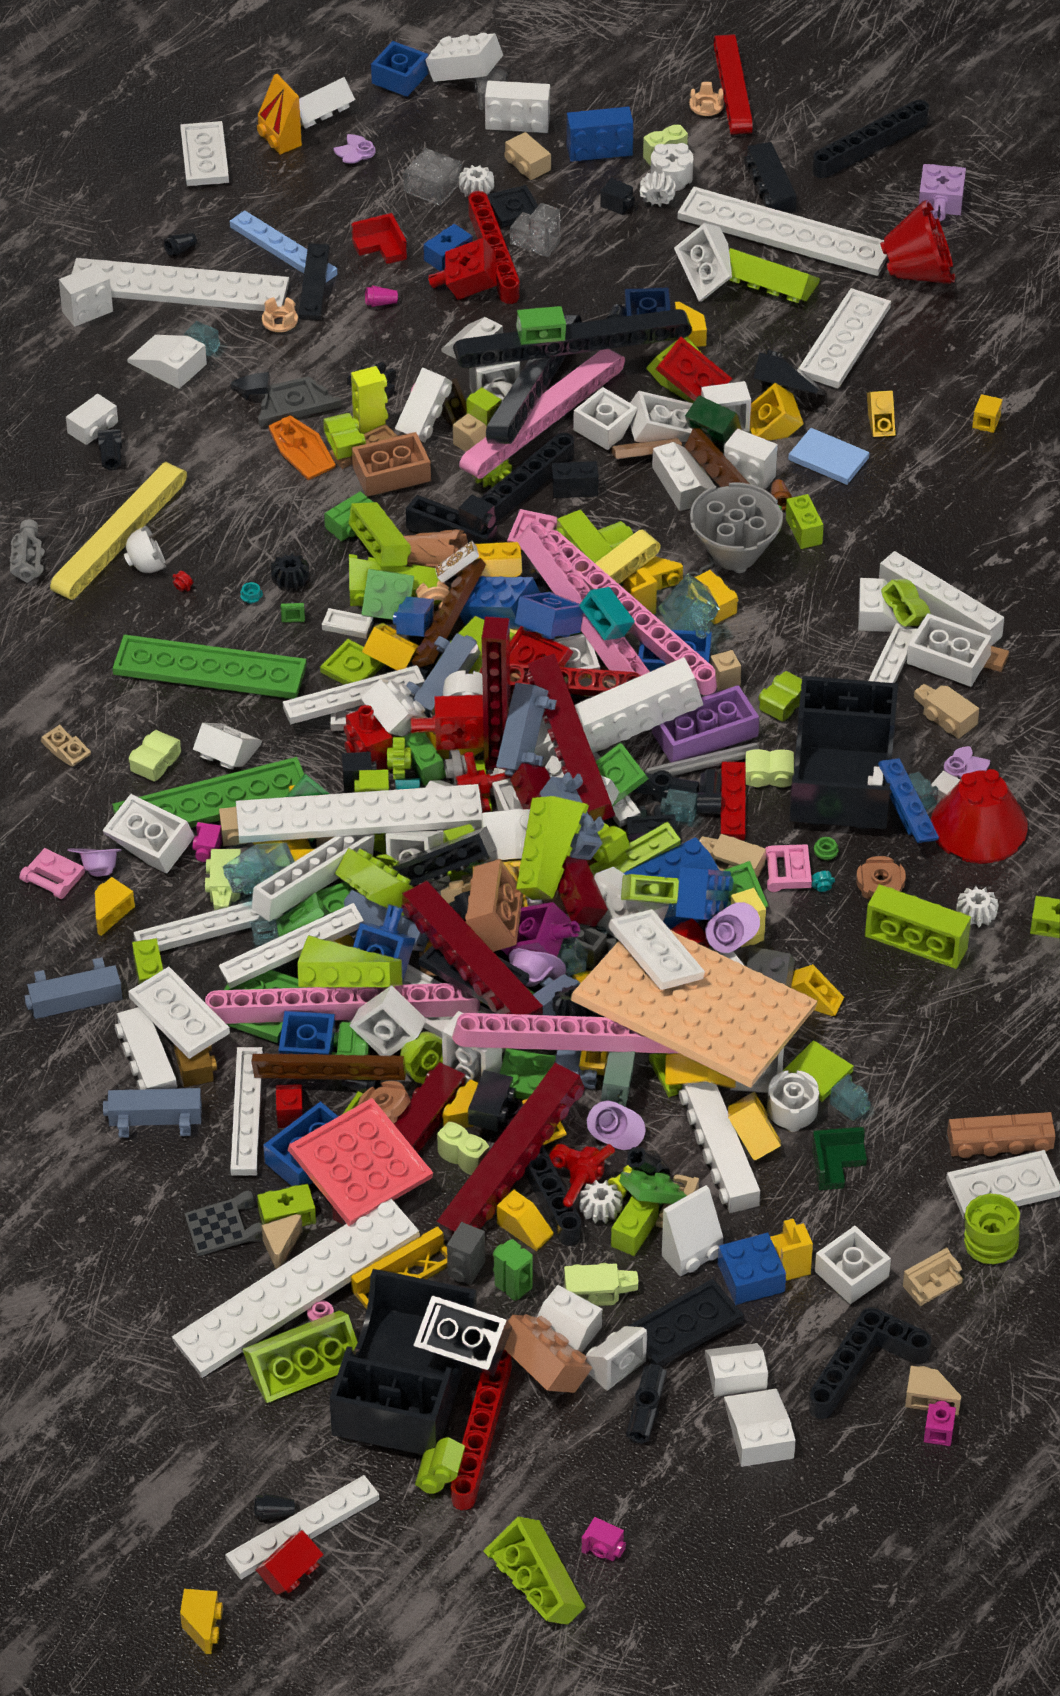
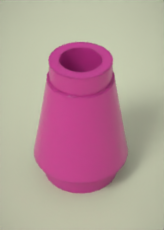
[365,285,398,307]

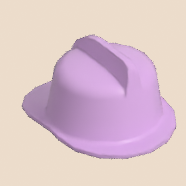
[68,848,122,877]
[706,902,760,953]
[508,948,566,987]
[587,1101,645,1150]

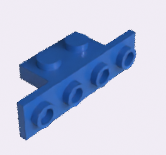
[878,758,939,843]

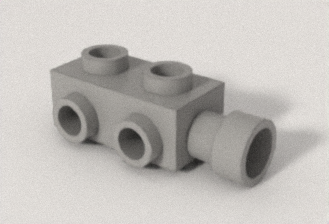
[10,519,45,583]

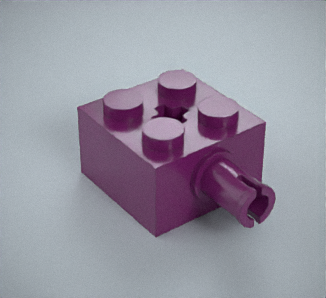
[501,902,580,957]

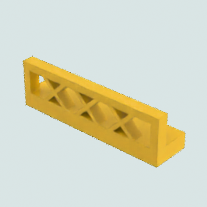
[351,1226,447,1309]

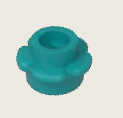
[240,582,263,603]
[811,871,835,892]

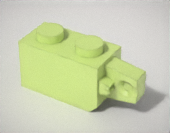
[205,849,242,911]
[564,1263,638,1306]

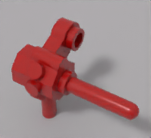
[456,752,511,813]
[549,1144,615,1207]

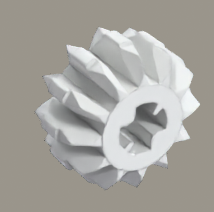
[459,165,494,197]
[640,171,676,207]
[956,886,999,927]
[579,1180,622,1224]

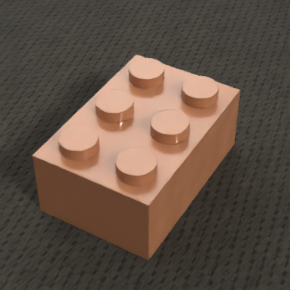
[352,432,431,497]
[465,859,523,952]
[504,1314,593,1393]

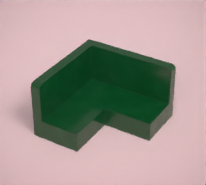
[685,396,742,453]
[812,1127,867,1190]

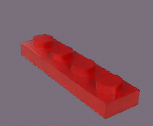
[721,762,746,841]

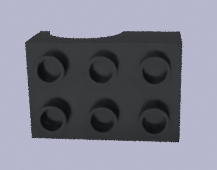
[790,676,898,829]
[329,1269,477,1455]

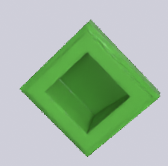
[281,603,305,622]

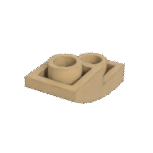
[41,725,91,767]

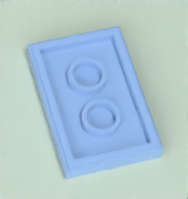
[788,428,869,485]

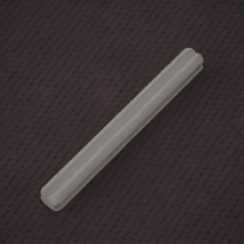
[645,743,759,776]

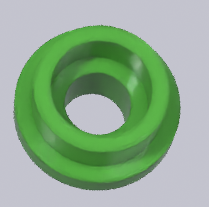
[814,837,838,860]

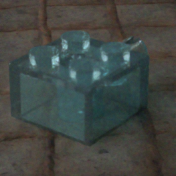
[658,573,720,638]
[222,843,295,895]

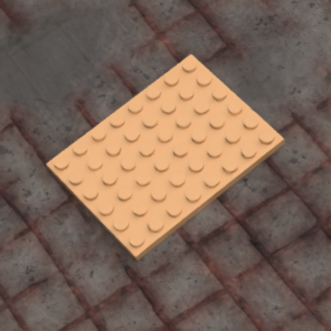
[571,930,817,1088]

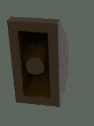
[441,378,467,428]

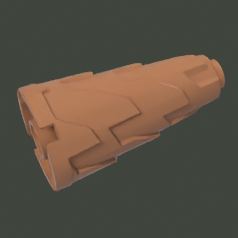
[404,529,468,576]

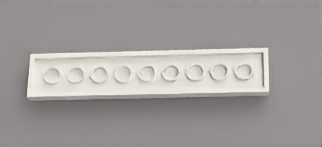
[678,187,888,276]
[72,258,289,311]
[236,784,482,843]
[172,1199,420,1378]

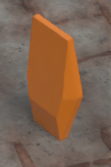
[269,415,336,480]

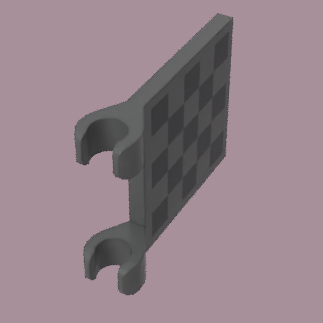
[184,1191,263,1257]

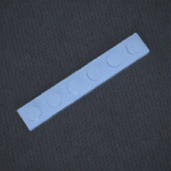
[230,210,337,282]

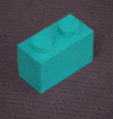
[579,587,635,641]

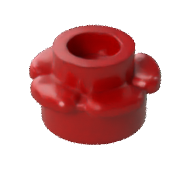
[172,570,194,592]

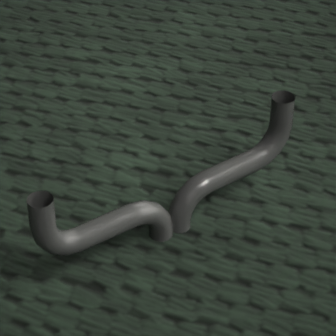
[683,557,714,579]

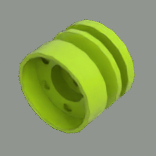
[964,1193,1020,1264]

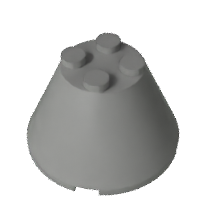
[690,482,783,573]

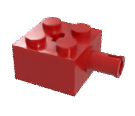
[428,238,497,300]
[411,695,484,750]
[344,705,393,771]

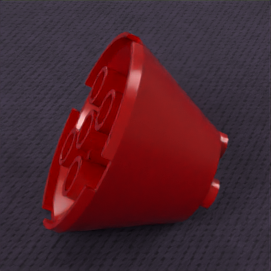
[880,199,955,284]
[931,769,1028,864]

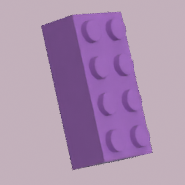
[652,685,759,763]

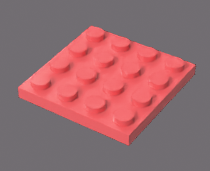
[288,1098,433,1226]

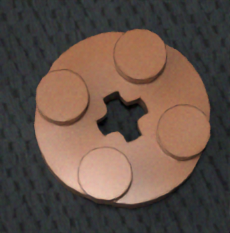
[856,856,906,899]
[358,1081,411,1124]

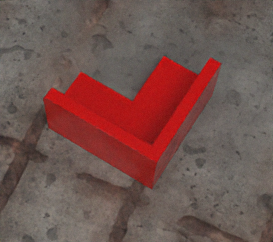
[351,213,407,264]

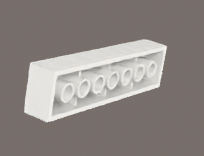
[534,657,703,767]

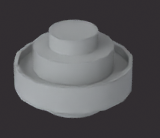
[444,750,467,786]

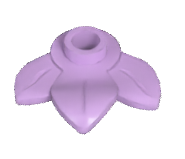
[334,134,375,163]
[944,746,990,778]

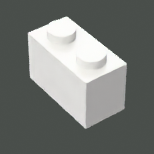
[66,394,118,445]

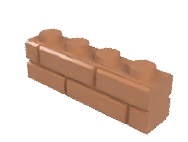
[947,1112,1055,1158]

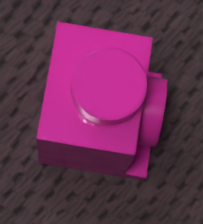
[193,822,222,862]
[924,1401,956,1446]
[582,1517,626,1561]

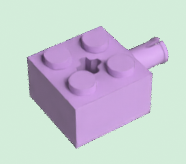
[919,164,966,221]

